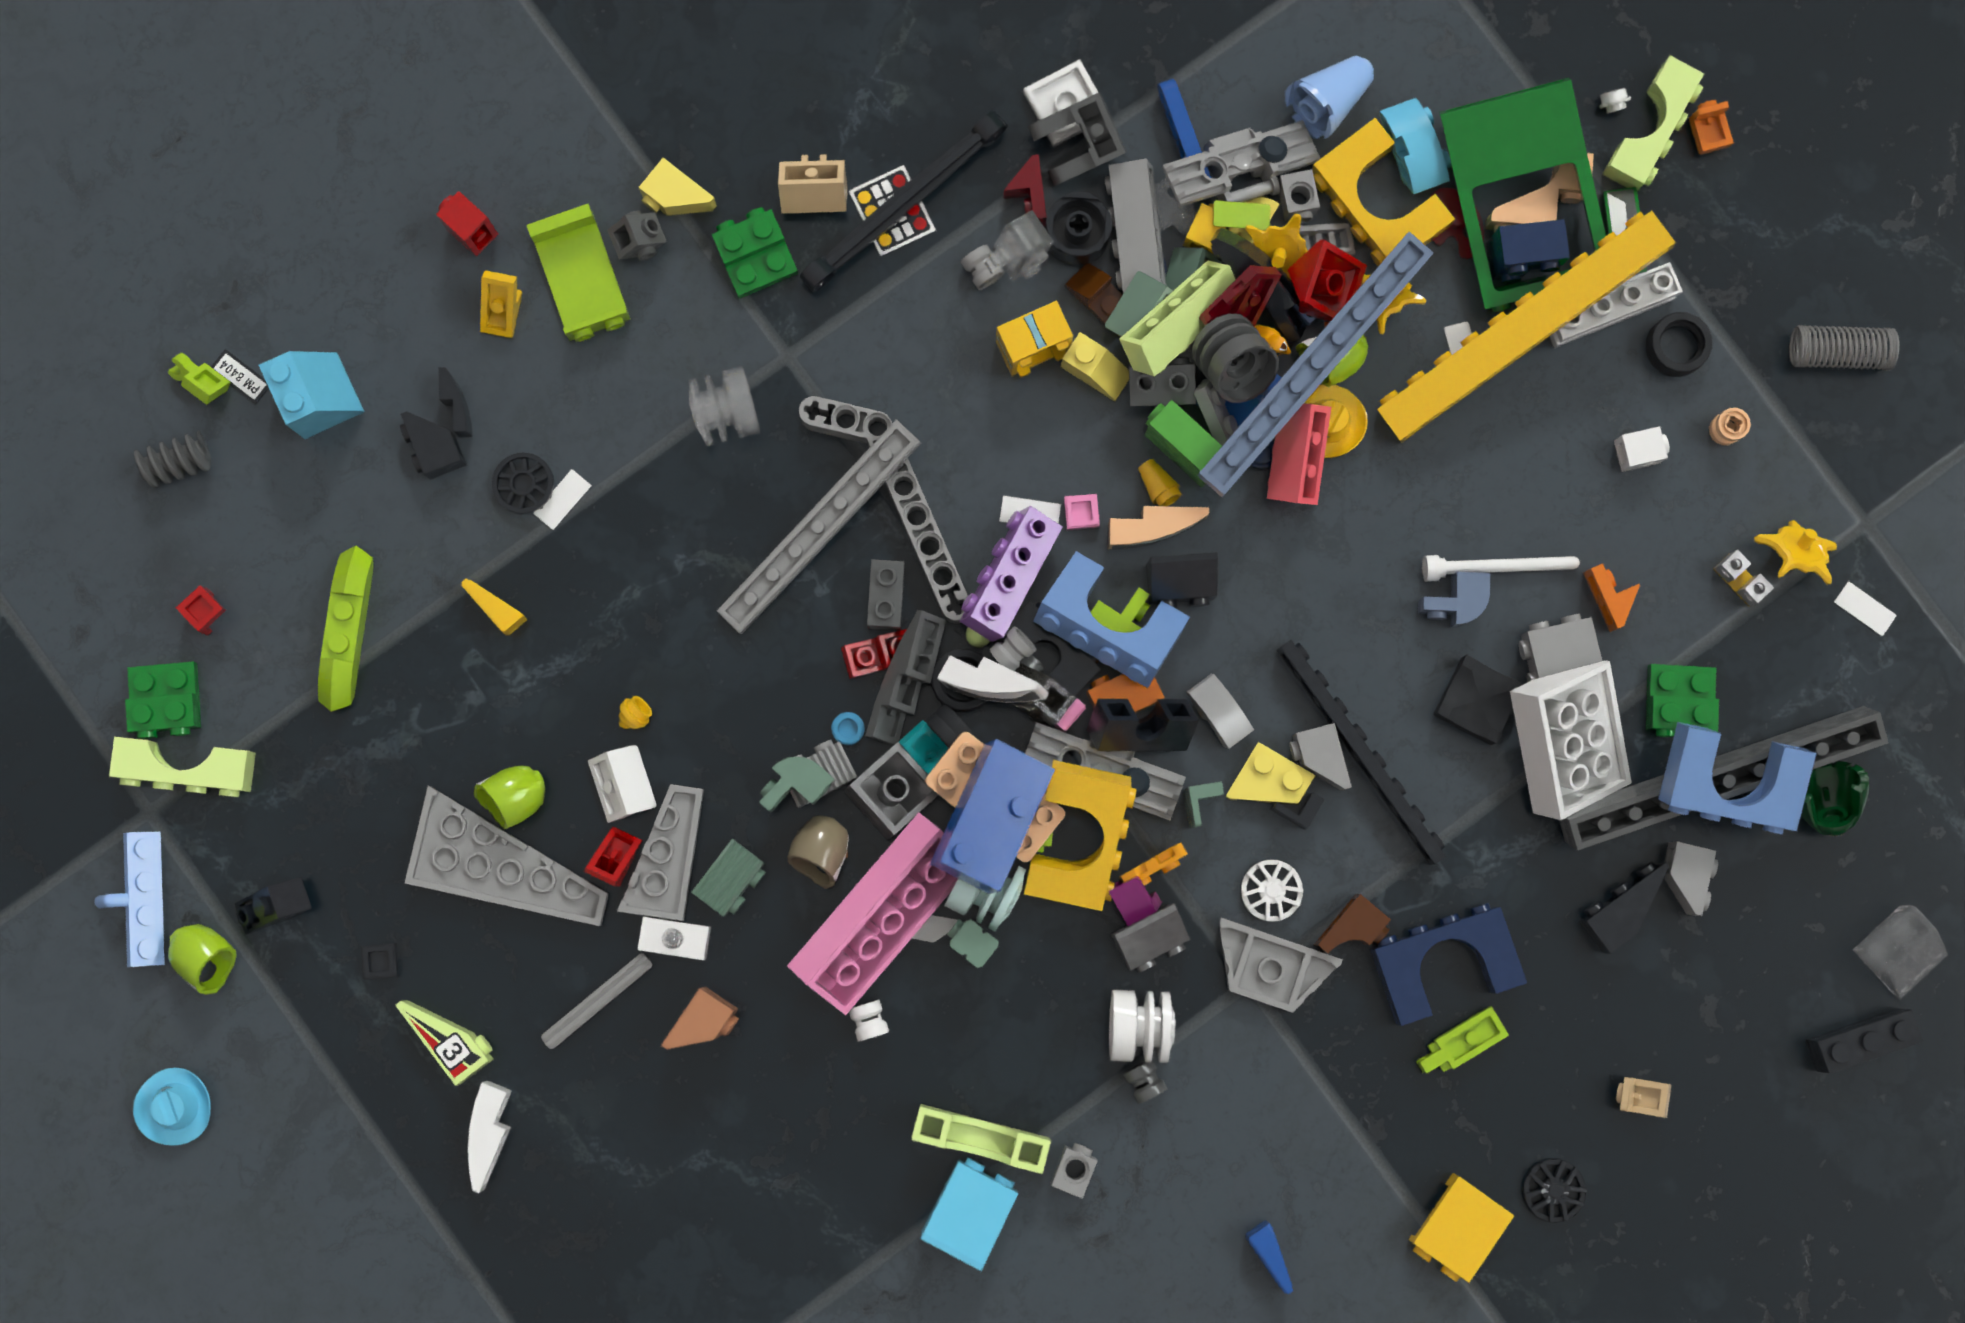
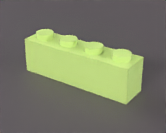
[1119,260,1236,376]

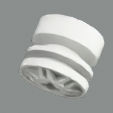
[1109,990,1175,1063]

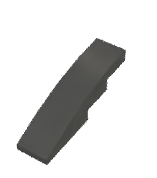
[865,610,946,745]

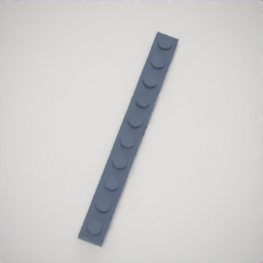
[1197,232,1433,497]

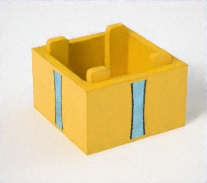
[996,300,1073,377]

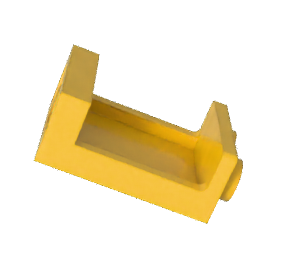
[1408,1173,1514,1283]

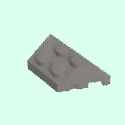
[1219,918,1343,1013]

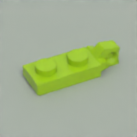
[1416,1006,1509,1074]

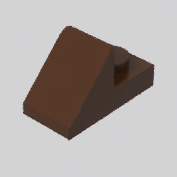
[1064,263,1122,331]

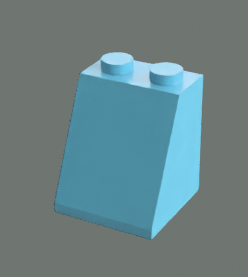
[259,351,365,439]
[920,1158,1018,1271]

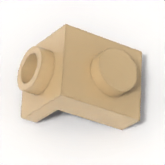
[1616,1077,1671,1118]

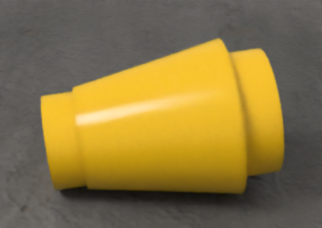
[1138,459,1182,507]

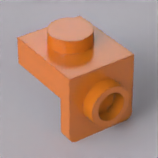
[1689,100,1734,155]

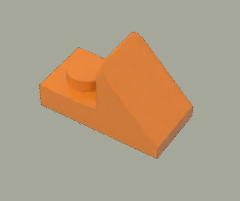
[1583,563,1640,632]

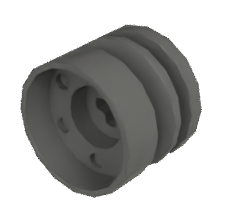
[1192,314,1279,403]

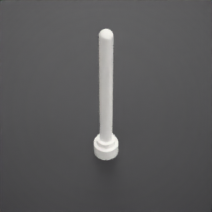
[1422,555,1580,582]

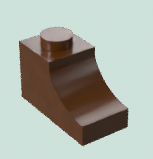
[1313,894,1391,954]

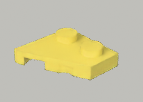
[1226,742,1316,805]

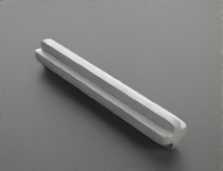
[541,953,653,1049]

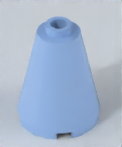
[1285,56,1374,139]

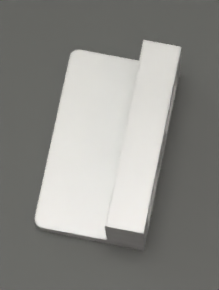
[588,745,657,823]

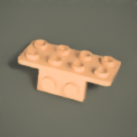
[925,732,1065,862]

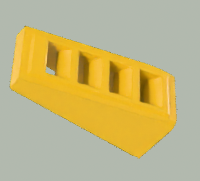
[461,579,527,635]

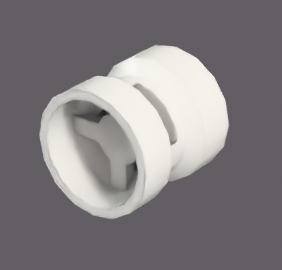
[849,999,889,1042]

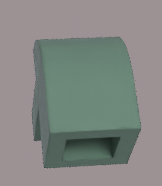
[760,757,836,813]

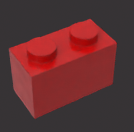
[436,191,498,257]

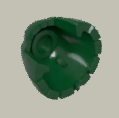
[1801,761,1870,836]

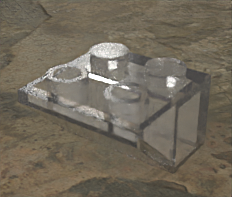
[1853,905,1948,999]

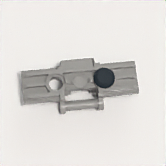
[1162,120,1321,207]
[1025,722,1186,821]

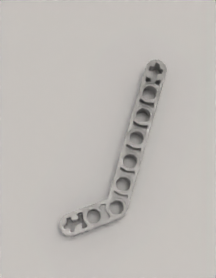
[799,396,968,624]

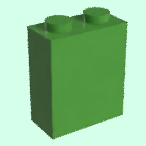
[1145,400,1222,488]

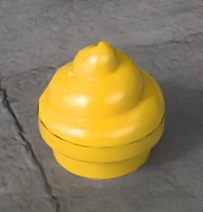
[619,696,652,729]

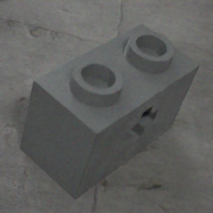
[867,559,905,631]

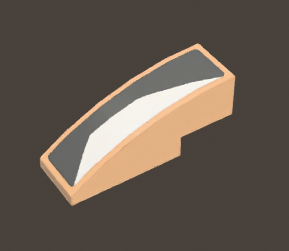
[1108,506,1209,549]

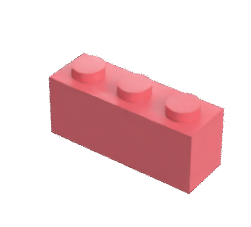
[1267,403,1331,505]

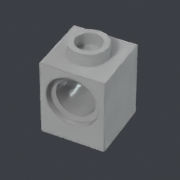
[1278,170,1320,223]
[1050,1143,1098,1199]

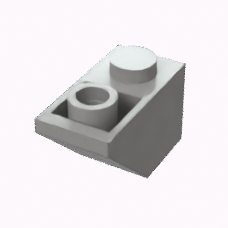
[1664,841,1718,916]

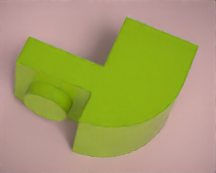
[1090,587,1151,633]

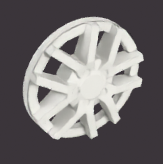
[1241,859,1303,922]

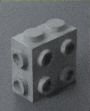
[1518,614,1603,683]

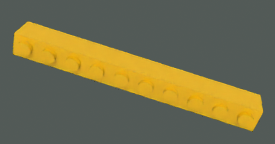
[1377,211,1676,443]

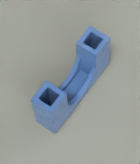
[1033,551,1190,688]
[1658,722,1816,834]

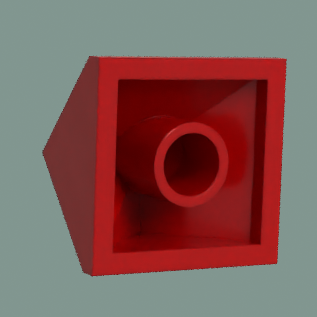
[1287,240,1367,322]

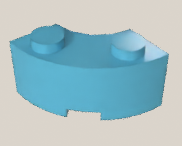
[1380,98,1451,194]

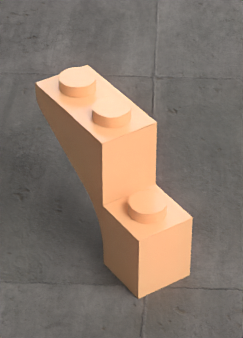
[1485,153,1594,233]

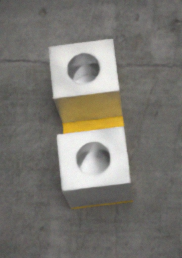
[1713,550,1774,607]

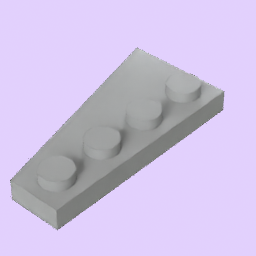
[617,784,704,921]

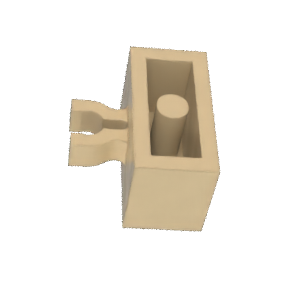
[778,155,847,213]

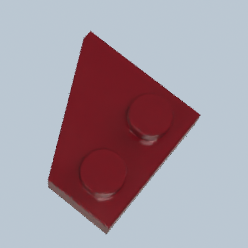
[1199,265,1282,327]

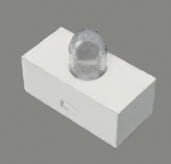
[638,917,711,960]

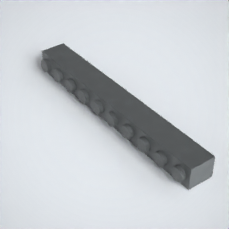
[1559,706,1889,850]

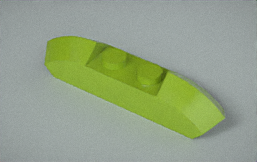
[318,546,374,712]

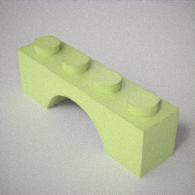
[1602,55,1704,191]
[109,737,256,797]
[911,1104,1051,1174]

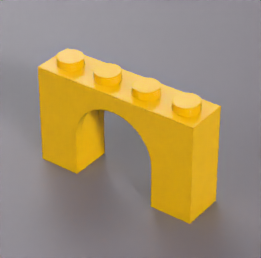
[1311,118,1455,266]
[1024,760,1136,911]

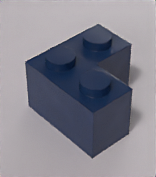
[1486,219,1570,284]

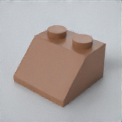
[661,987,739,1049]

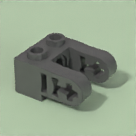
[1028,92,1127,186]

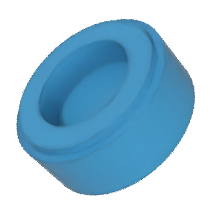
[831,712,865,746]

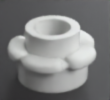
[1599,88,1631,113]

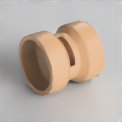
[1709,408,1751,445]

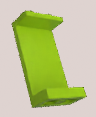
[527,204,630,342]

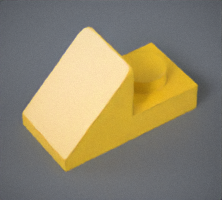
[480,270,522,338]

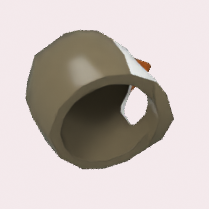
[788,815,849,889]

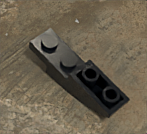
[1210,228,1306,344]

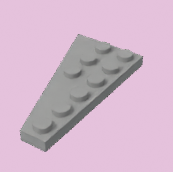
[405,786,609,926]

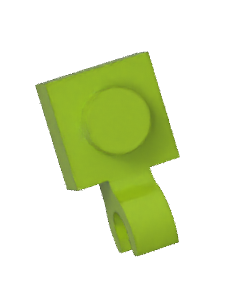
[168,353,230,405]

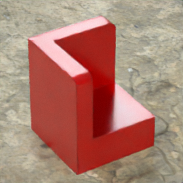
[176,585,226,636]

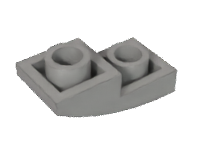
[1186,673,1254,749]

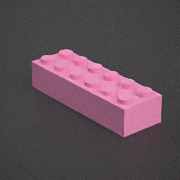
[787,812,958,1015]

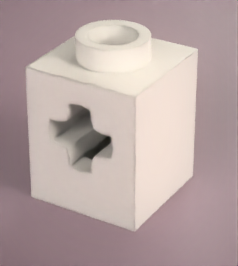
[1614,426,1670,472]

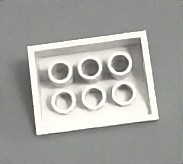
[1510,660,1632,820]

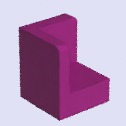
[1109,877,1162,926]

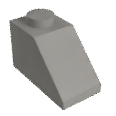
[1289,723,1352,791]

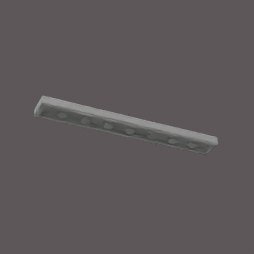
[717,419,921,634]

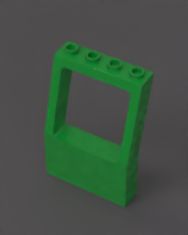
[1439,77,1606,312]

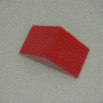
[584,826,642,887]

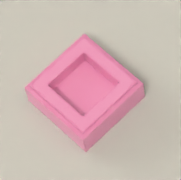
[1064,494,1100,530]
[1054,698,1086,733]

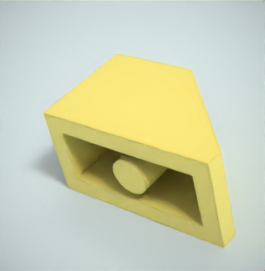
[639,158,717,216]
[1061,332,1129,401]

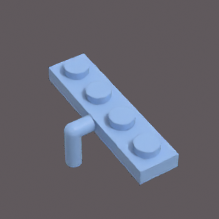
[94,831,165,967]

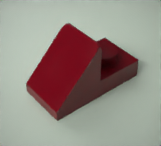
[1003,154,1047,228]

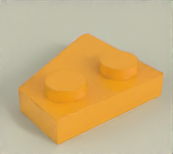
[1119,843,1187,886]

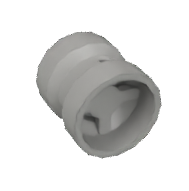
[961,245,1005,290]
[990,626,1036,671]

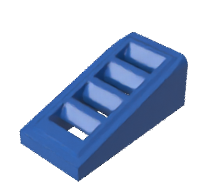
[1245,1220,1293,1294]

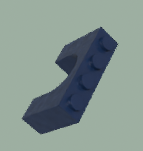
[1370,903,1527,1026]

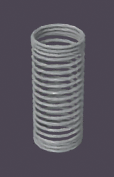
[1790,325,1899,370]

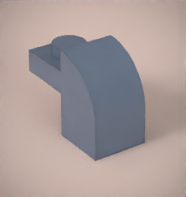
[1418,572,1490,628]

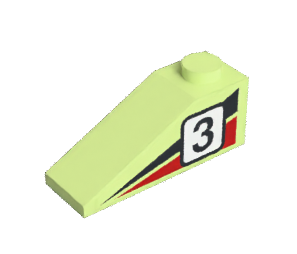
[395,1000,493,1086]

